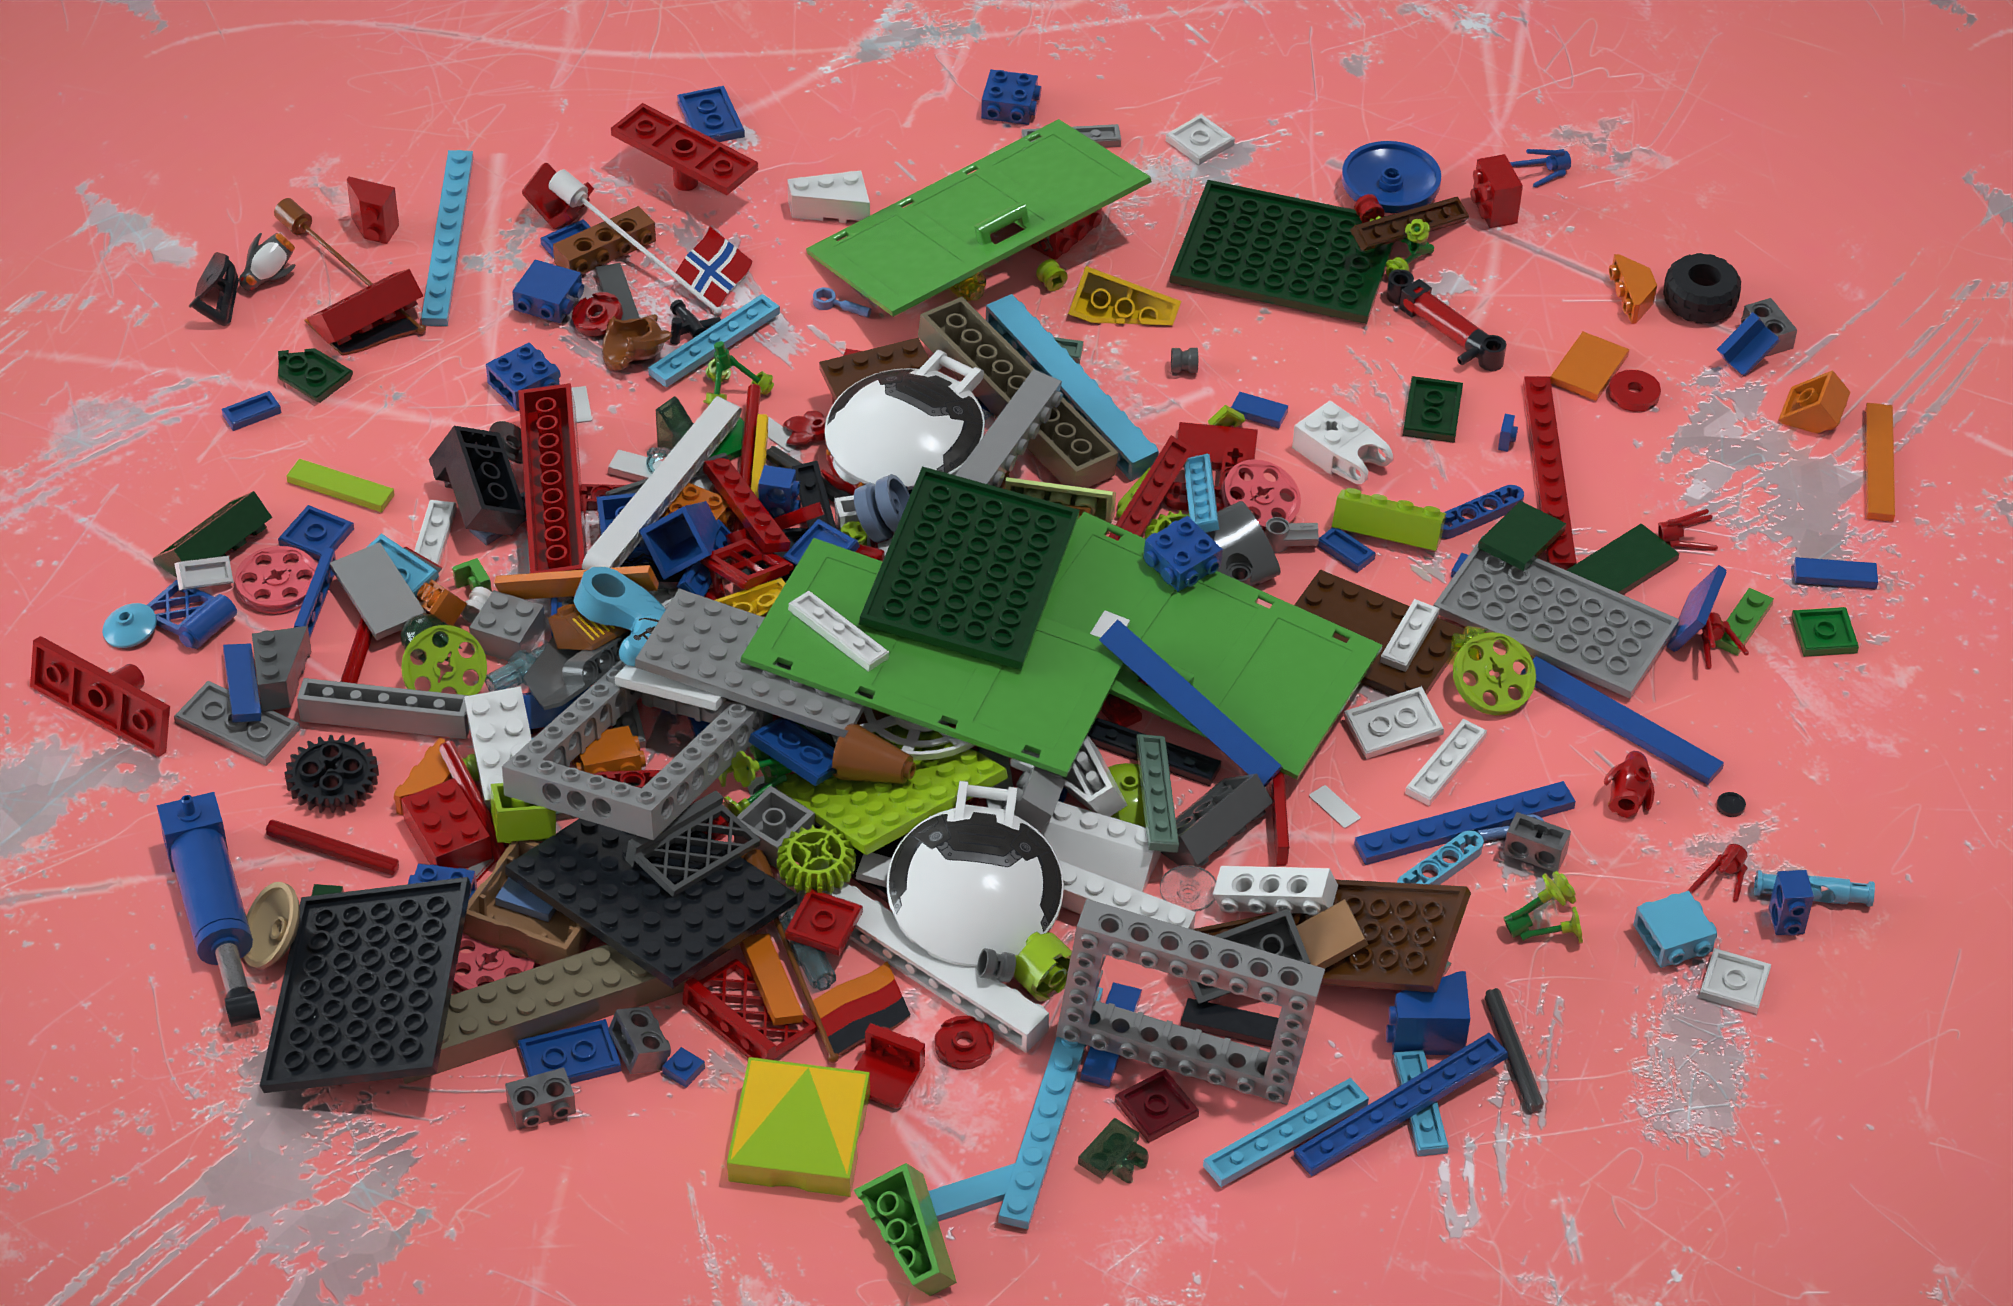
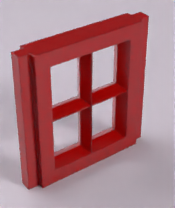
[700,538,794,590]

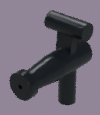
[670,300,721,345]

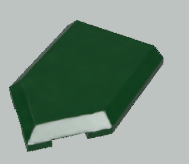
[278,348,353,403]

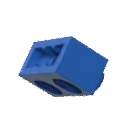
[758,465,801,519]
[1768,870,1814,936]

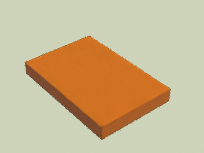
[1550,331,1629,401]

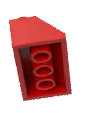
[307,269,423,345]

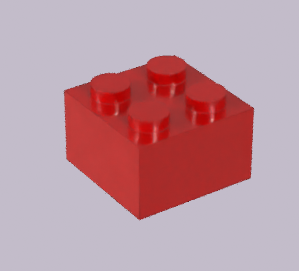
[1470,154,1523,228]

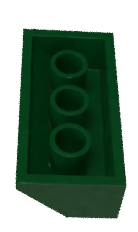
[152,491,273,578]

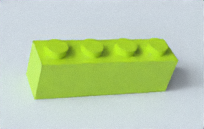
[1331,488,1446,551]

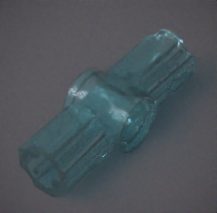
[485,642,548,692]
[780,909,836,991]

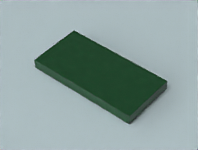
[1566,523,1680,595]

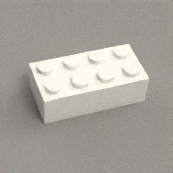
[464,686,532,813]

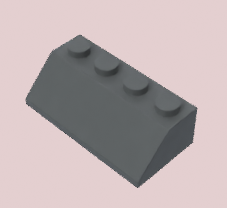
[1161,773,1273,868]
[1186,908,1311,1005]

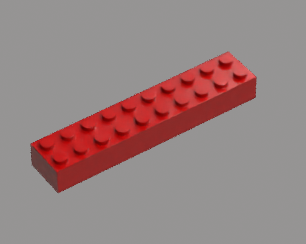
[518,383,587,573]

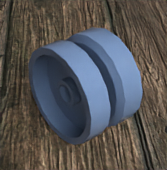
[854,474,910,543]

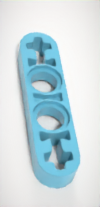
[1397,831,1484,885]

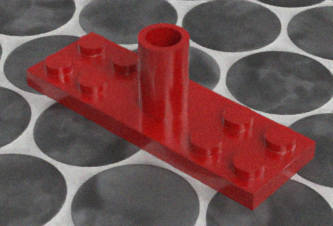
[611,103,759,196]
[30,636,170,757]

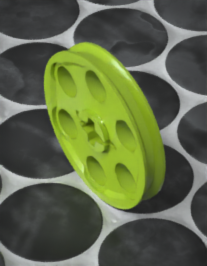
[401,625,487,696]
[1453,632,1536,715]

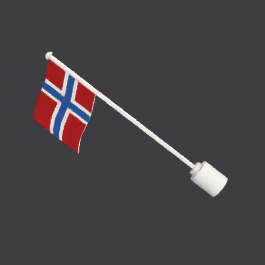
[549,169,753,316]

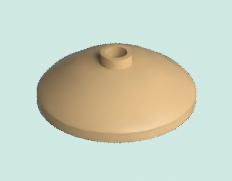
[243,882,300,969]

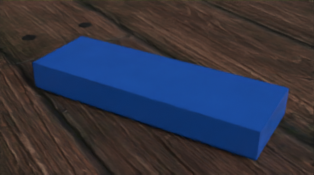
[1794,557,1878,589]

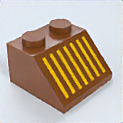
[548,604,629,650]

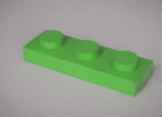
[1715,588,1774,656]

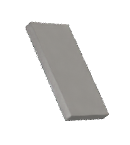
[330,542,427,640]
[174,681,300,766]

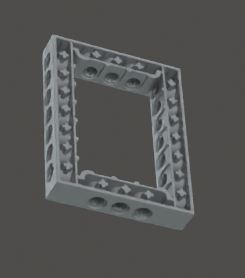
[502,660,773,840]
[1056,899,1325,1105]

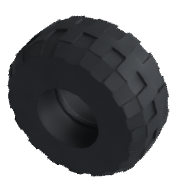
[1663,253,1741,324]

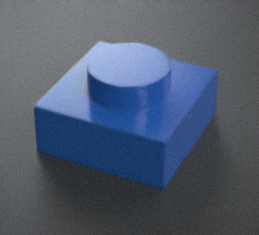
[1498,413,1518,452]
[662,1047,705,1088]

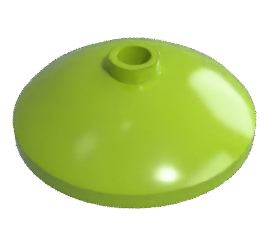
[1089,763,1146,828]

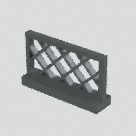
[625,790,761,897]

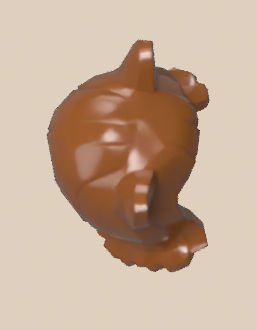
[602,314,672,371]

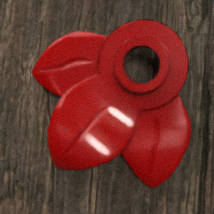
[783,411,827,445]

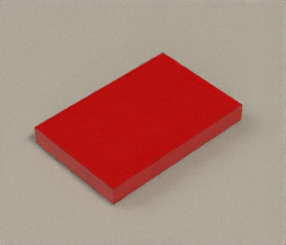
[1177,422,1258,469]

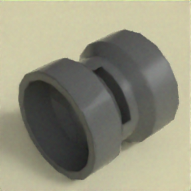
[1171,348,1199,373]
[977,948,1016,983]

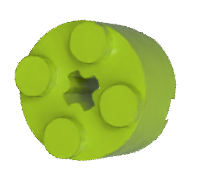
[1013,932,1072,1001]

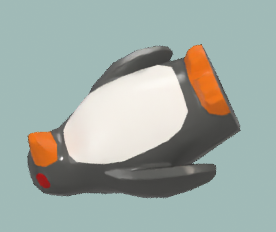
[239,232,296,291]

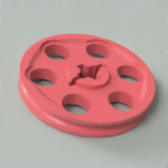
[1221,460,1301,533]
[235,546,317,614]
[453,933,535,993]

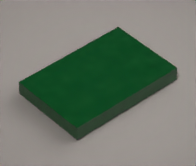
[1403,376,1463,443]
[1478,501,1566,571]

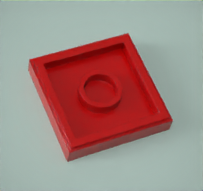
[785,889,863,956]

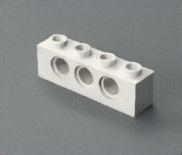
[1212,866,1338,915]

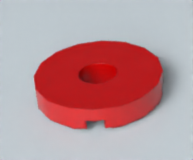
[572,292,623,336]
[1608,370,1661,412]
[935,1015,994,1069]

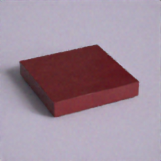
[1115,1069,1199,1143]

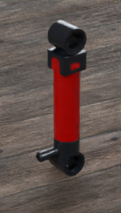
[1386,269,1507,371]

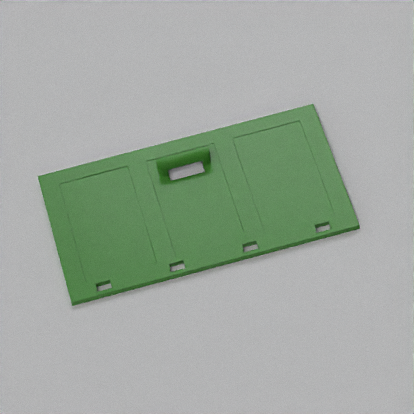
[806,119,1152,317]
[1042,512,1382,780]
[741,538,1124,777]

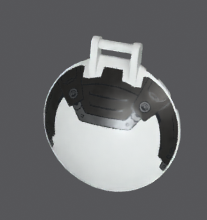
[825,350,985,490]
[887,781,1064,967]

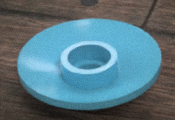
[102,603,157,648]

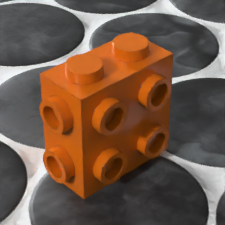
[658,483,735,528]
[572,726,646,774]

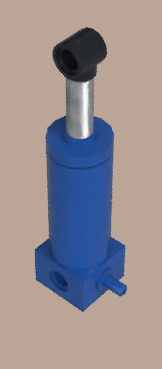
[156,792,261,1027]

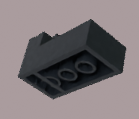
[428,425,526,536]

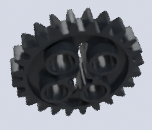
[284,735,379,813]

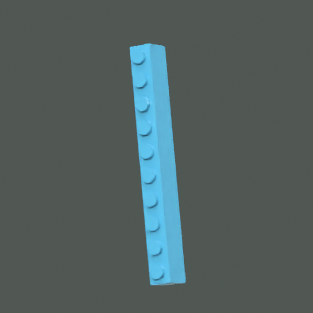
[986,294,1159,481]

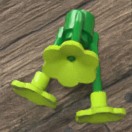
[718,751,792,817]
[1503,871,1583,944]

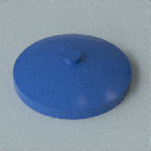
[1342,141,1441,213]

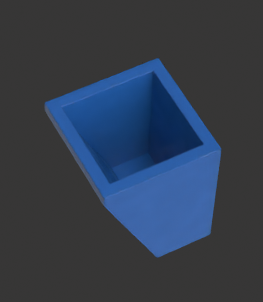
[639,501,719,579]
[1386,971,1471,1055]

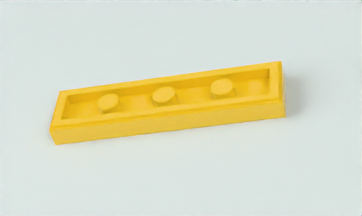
[751,414,768,499]

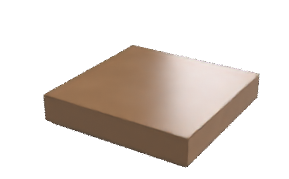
[1296,899,1369,969]

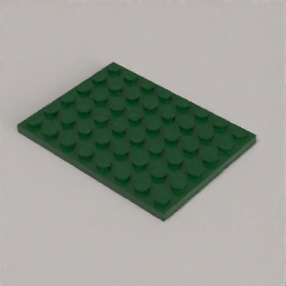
[1170,180,1395,324]
[859,466,1080,670]

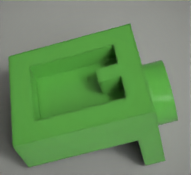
[452,558,492,592]

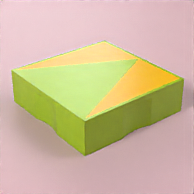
[727,1057,870,1197]

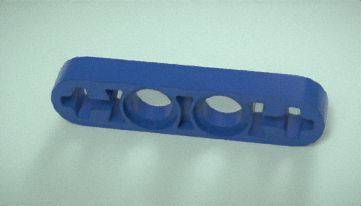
[1442,485,1524,539]

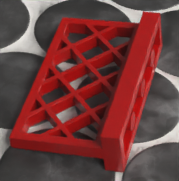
[682,959,818,1060]

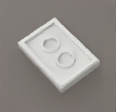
[1344,686,1444,759]

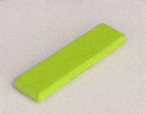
[286,458,395,513]

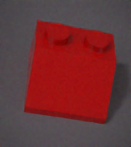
[346,176,399,244]

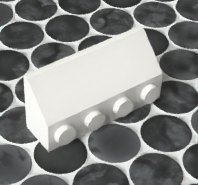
[1040,801,1161,892]

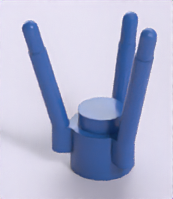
[1510,149,1571,187]

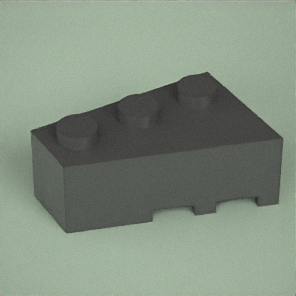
[252,626,312,711]

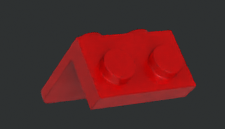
[522,163,594,229]
[854,1023,925,1108]

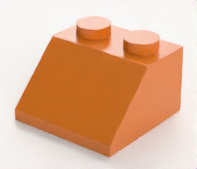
[1778,370,1851,434]

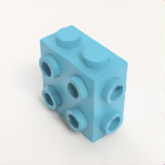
[1633,891,1717,968]

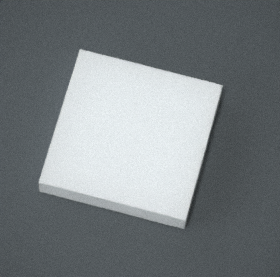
[1165,114,1235,165]
[1699,948,1772,1014]

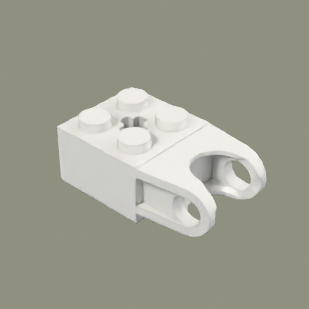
[1292,401,1393,484]

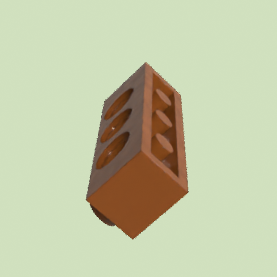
[553,206,656,275]

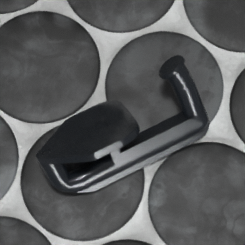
[188,252,239,326]

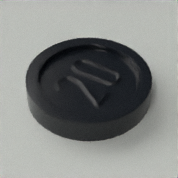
[1716,792,1746,817]

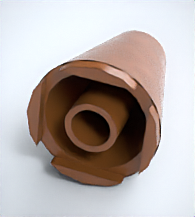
[832,723,916,784]

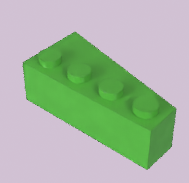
[854,1163,957,1296]

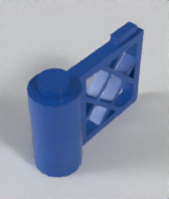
[147,580,237,649]

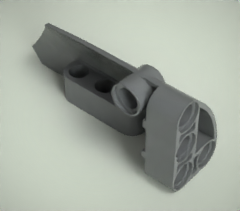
[1146,501,1281,586]
[524,591,654,710]

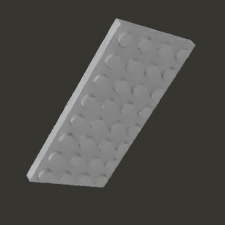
[1433,535,1680,699]
[635,589,872,738]

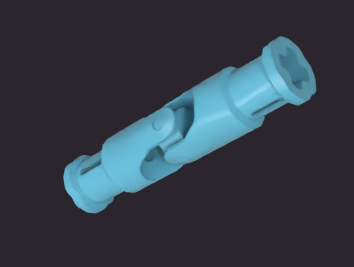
[1754,870,1875,907]

